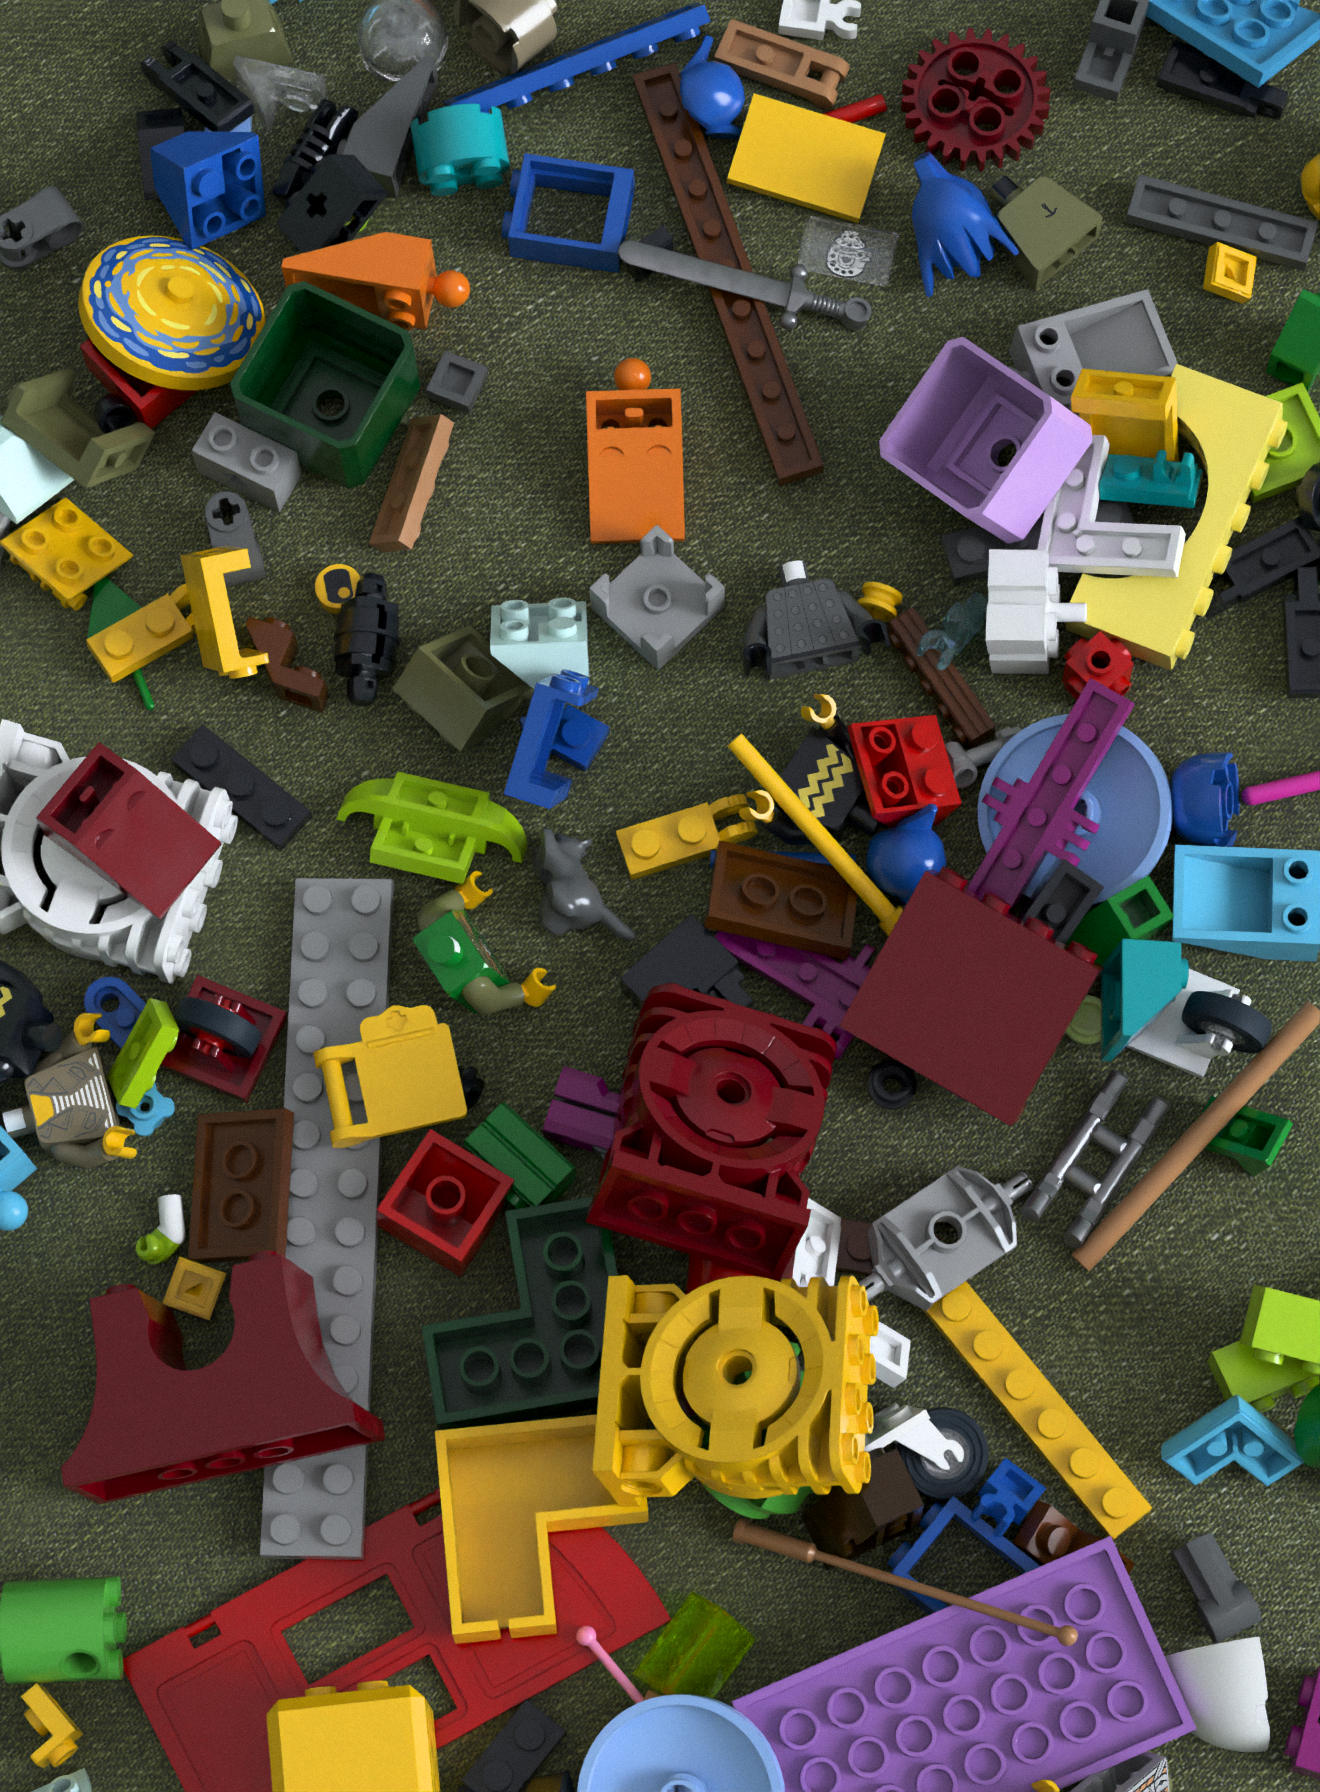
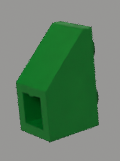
[1265,289,1320,392]
[1065,875,1174,966]

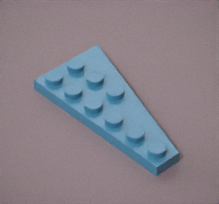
[1146,0,1320,88]

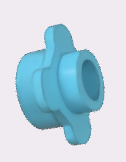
[115,1083,175,1137]

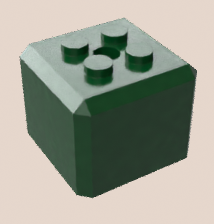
[230,281,420,488]

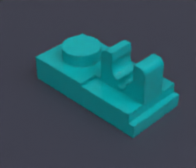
[1099,450,1203,508]

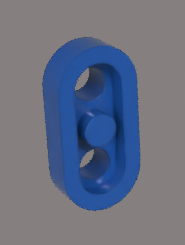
[84,977,146,1050]

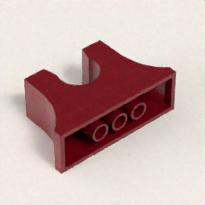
[61,1251,385,1504]

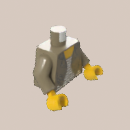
[2,1013,137,1169]

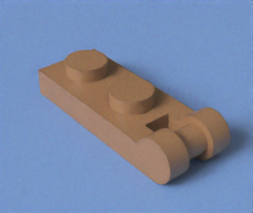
[714,19,850,109]

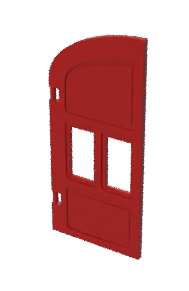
[123,1487,672,1792]

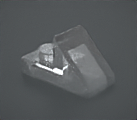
[233,55,328,133]

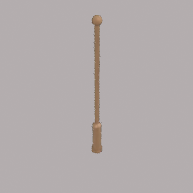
[733,1518,1078,1646]

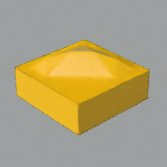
[1203,242,1257,304]
[162,1256,226,1320]

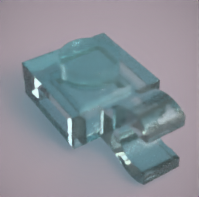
[916,591,988,671]

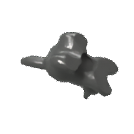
[532,828,637,941]

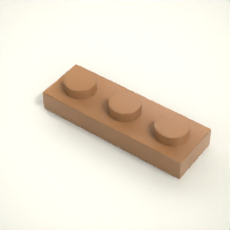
[369,414,454,553]

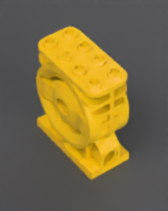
[592,1275,879,1507]

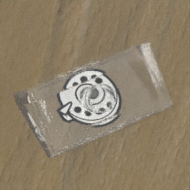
[798,216,900,286]

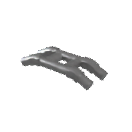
[1021,1068,1171,1248]

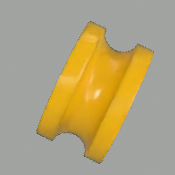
[857,582,903,622]

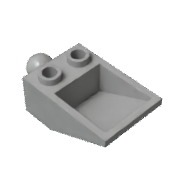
[999,289,1178,417]

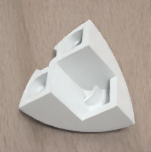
[1165,1636,1270,1752]

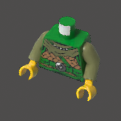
[412,871,556,1014]

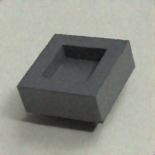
[426,351,488,414]

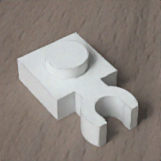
[778,0,861,41]

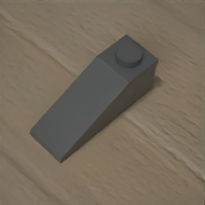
[336,55,438,198]

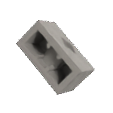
[191,412,302,513]

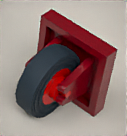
[159,975,288,1104]

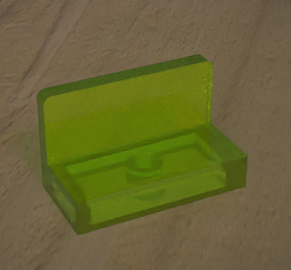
[633,1591,755,1699]

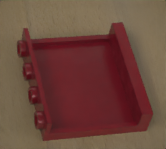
[839,866,1105,1126]

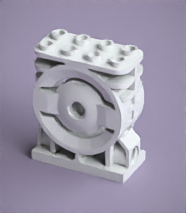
[0,719,238,984]

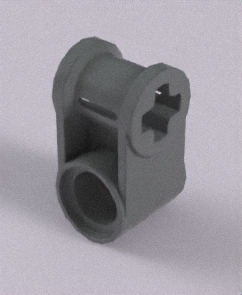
[0,186,84,270]
[205,491,267,587]

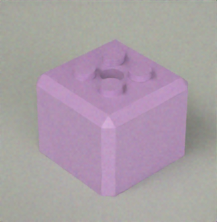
[879,337,1092,544]

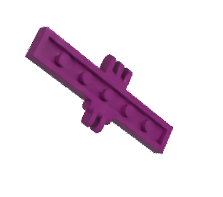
[967,678,1135,914]
[715,931,961,1098]

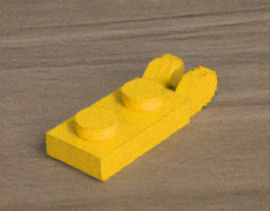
[86,583,196,683]
[616,794,758,880]

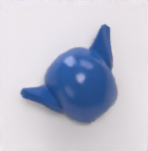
[678,35,745,140]
[866,804,947,906]

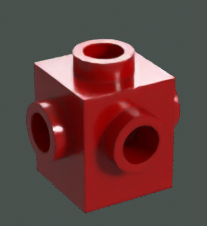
[1062,631,1134,701]

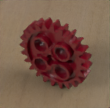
[901,28,1051,172]

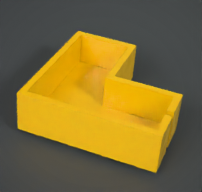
[435,1414,649,1644]

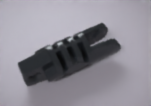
[272,99,359,206]

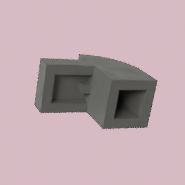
[1073,0,1149,102]

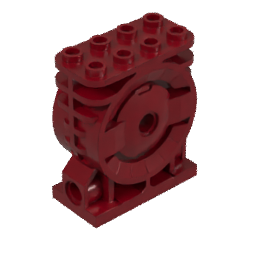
[586,983,837,1281]

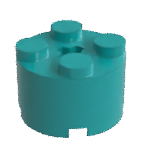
[410,104,510,196]

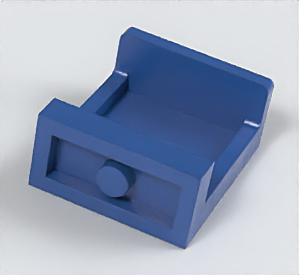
[504,669,599,809]

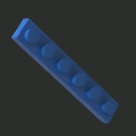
[443,2,711,114]

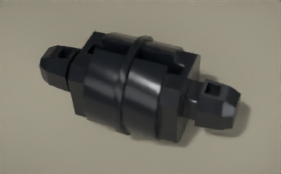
[334,573,400,706]

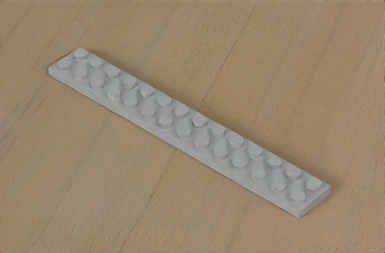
[260,878,394,1560]

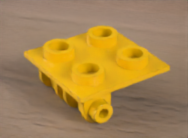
[0,497,133,611]

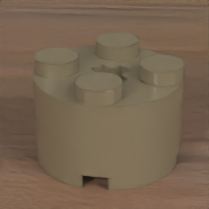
[453,0,558,74]

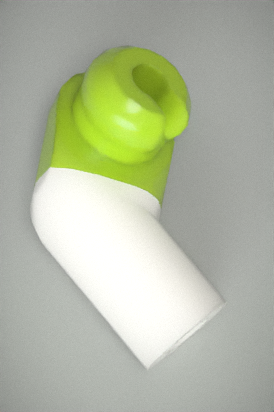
[136,1194,186,1264]

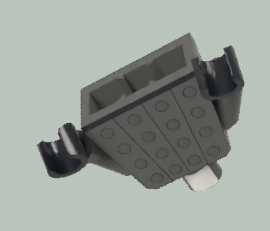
[743,561,890,680]

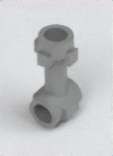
[945,726,1021,788]

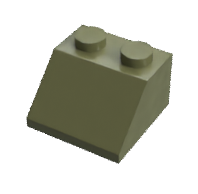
[392,625,534,752]

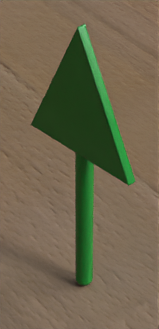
[87,577,155,710]

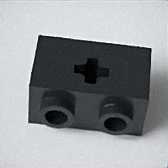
[276,154,389,253]

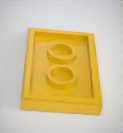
[726,93,886,223]

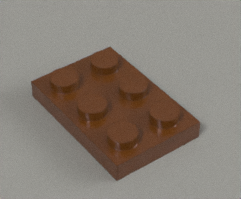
[704,840,858,960]
[188,1108,294,1263]

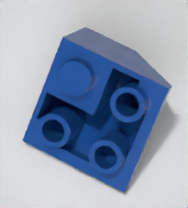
[150,131,266,250]

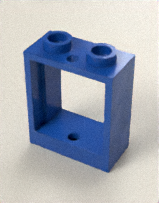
[502,153,635,273]
[887,1496,1040,1615]

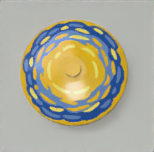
[78,235,266,390]

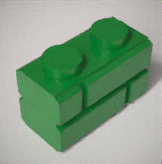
[463,1102,577,1210]

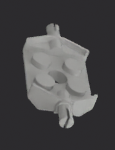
[858,1166,1033,1311]

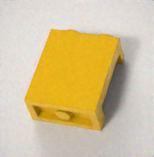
[1071,368,1179,462]
[180,545,269,679]

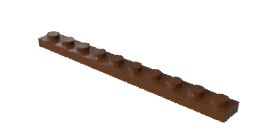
[632,62,824,486]

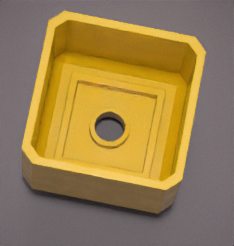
[266,1681,440,1792]

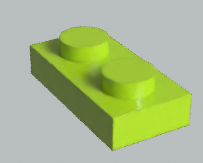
[107,998,179,1109]

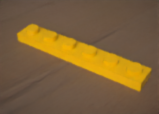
[922,1281,1152,1541]

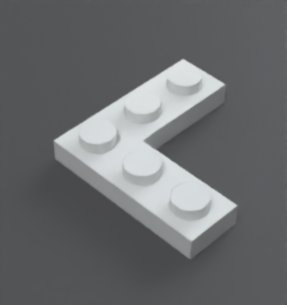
[1037,435,1186,578]
[780,1198,911,1388]

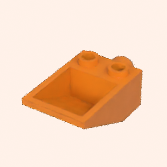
[281,232,470,331]
[586,358,685,544]

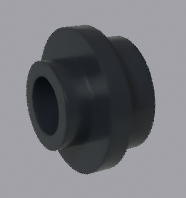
[867,1060,917,1110]

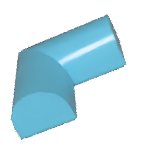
[1161,1394,1304,1486]

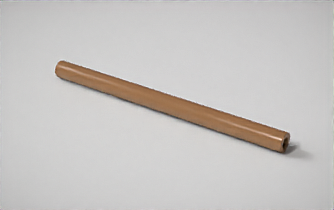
[1071,1001,1320,1272]

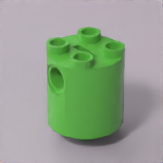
[0,1576,127,1685]

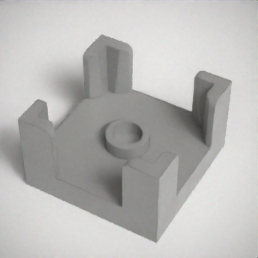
[589,525,725,670]

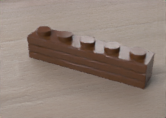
[887,607,996,750]

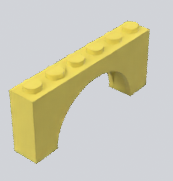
[1065,364,1288,671]

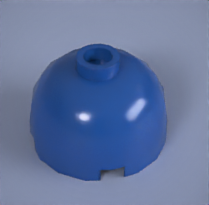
[1169,752,1240,847]

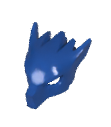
[912,152,1019,297]

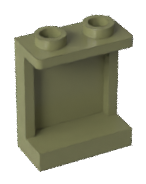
[1,368,156,488]

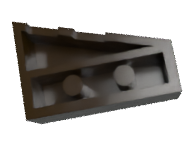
[801,1447,924,1571]

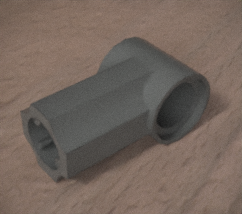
[1172,1532,1262,1644]

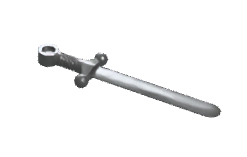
[618,240,872,331]

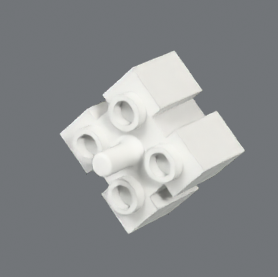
[985,549,1087,674]

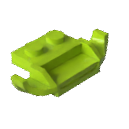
[336,771,528,884]

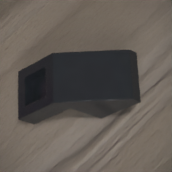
[136,107,184,203]

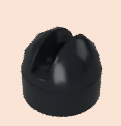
[93,394,135,434]

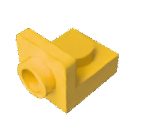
[21,1683,83,1768]

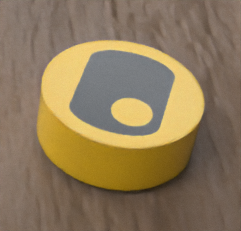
[315,564,360,614]

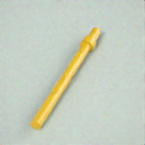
[727,733,903,937]

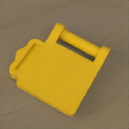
[313,1005,468,1148]

